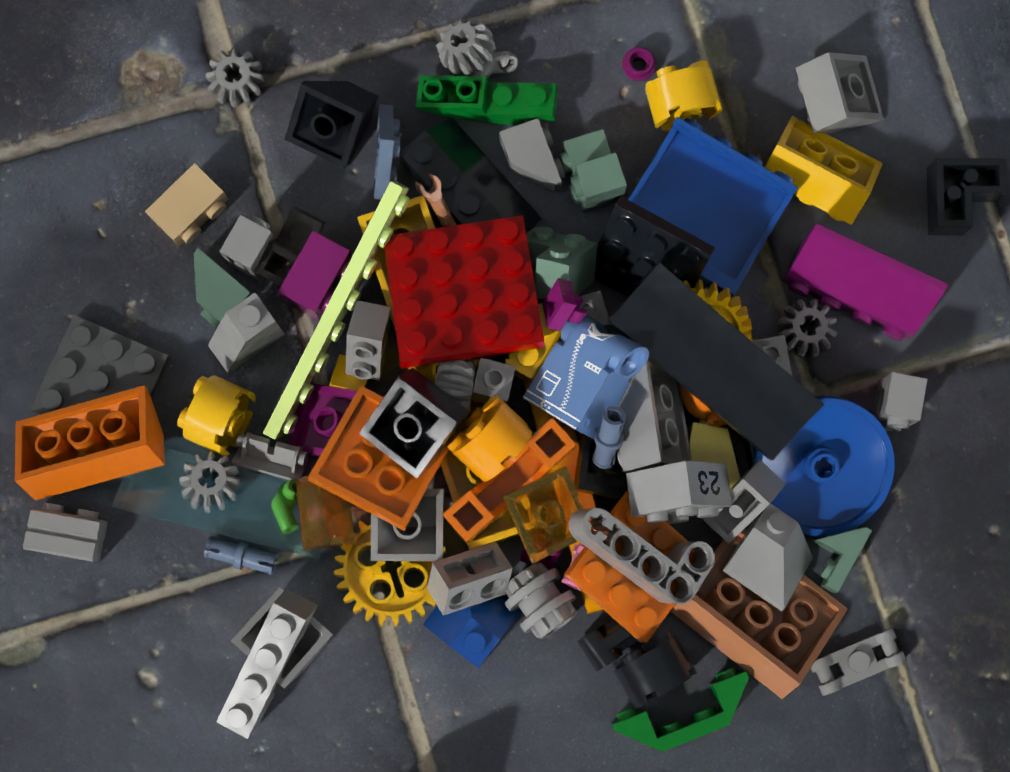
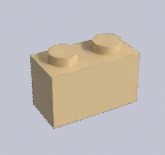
[145,163,229,247]

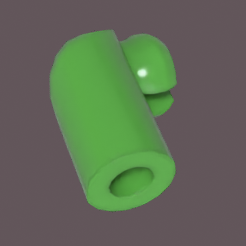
[271,480,303,534]

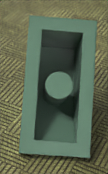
[193,248,252,327]

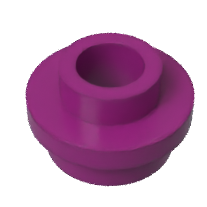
[622,47,656,81]

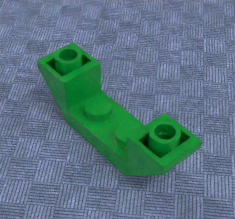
[611,667,749,752]

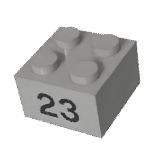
[626,461,732,524]

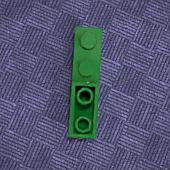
[416,75,558,125]

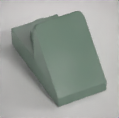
[812,527,872,593]

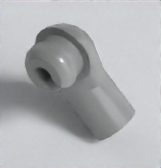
[472,51,518,79]

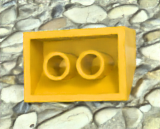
[764,116,883,225]

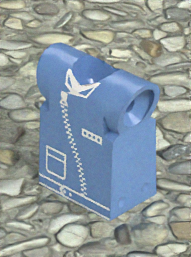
[523,315,649,439]

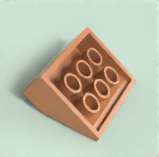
[670,529,848,699]

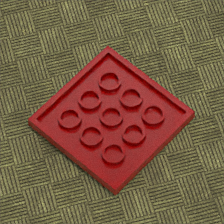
[385,215,545,369]

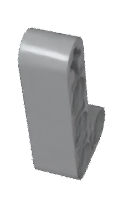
[569,508,715,604]

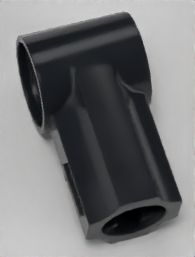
[577,620,639,672]

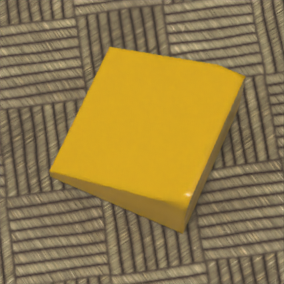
[329,354,369,391]

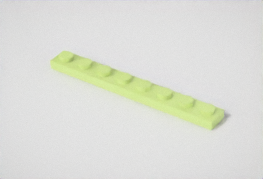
[263,181,410,440]

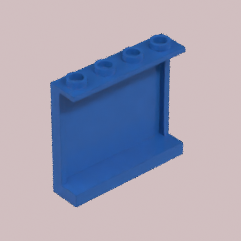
[628,117,798,298]

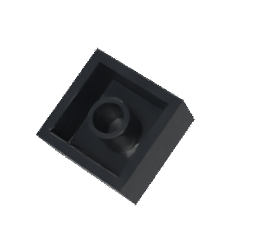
[359,367,470,478]

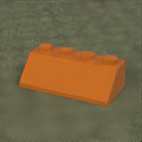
[15,385,165,501]

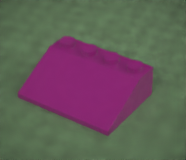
[782,223,948,341]

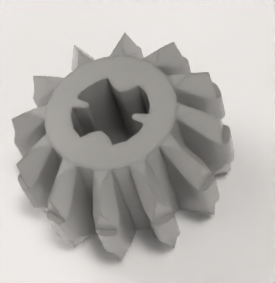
[436,17,496,76]
[205,47,265,108]
[778,299,837,358]
[435,360,475,410]
[179,451,241,513]

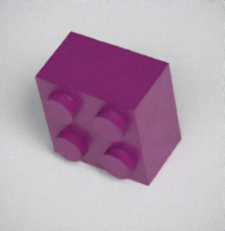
[278,231,352,322]

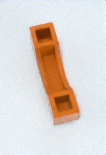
[442,418,576,544]

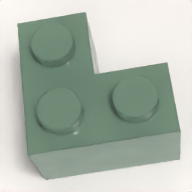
[559,129,627,213]
[526,227,598,300]

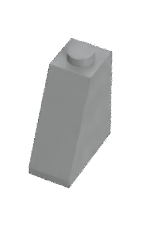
[208,293,285,374]

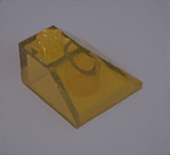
[502,466,594,563]

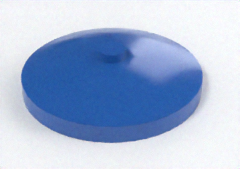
[752,396,895,536]

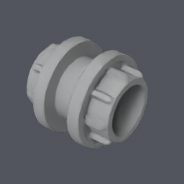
[505,562,577,640]

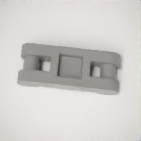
[811,628,907,696]

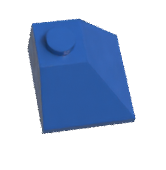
[423,596,521,668]

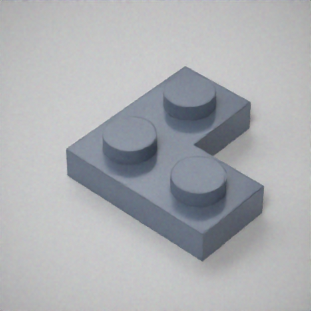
[374,104,400,200]

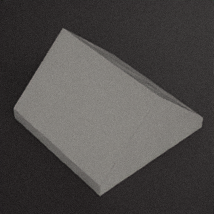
[231,587,333,689]

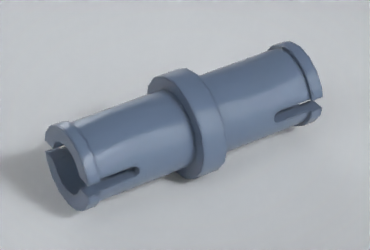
[592,406,626,469]
[204,536,279,575]

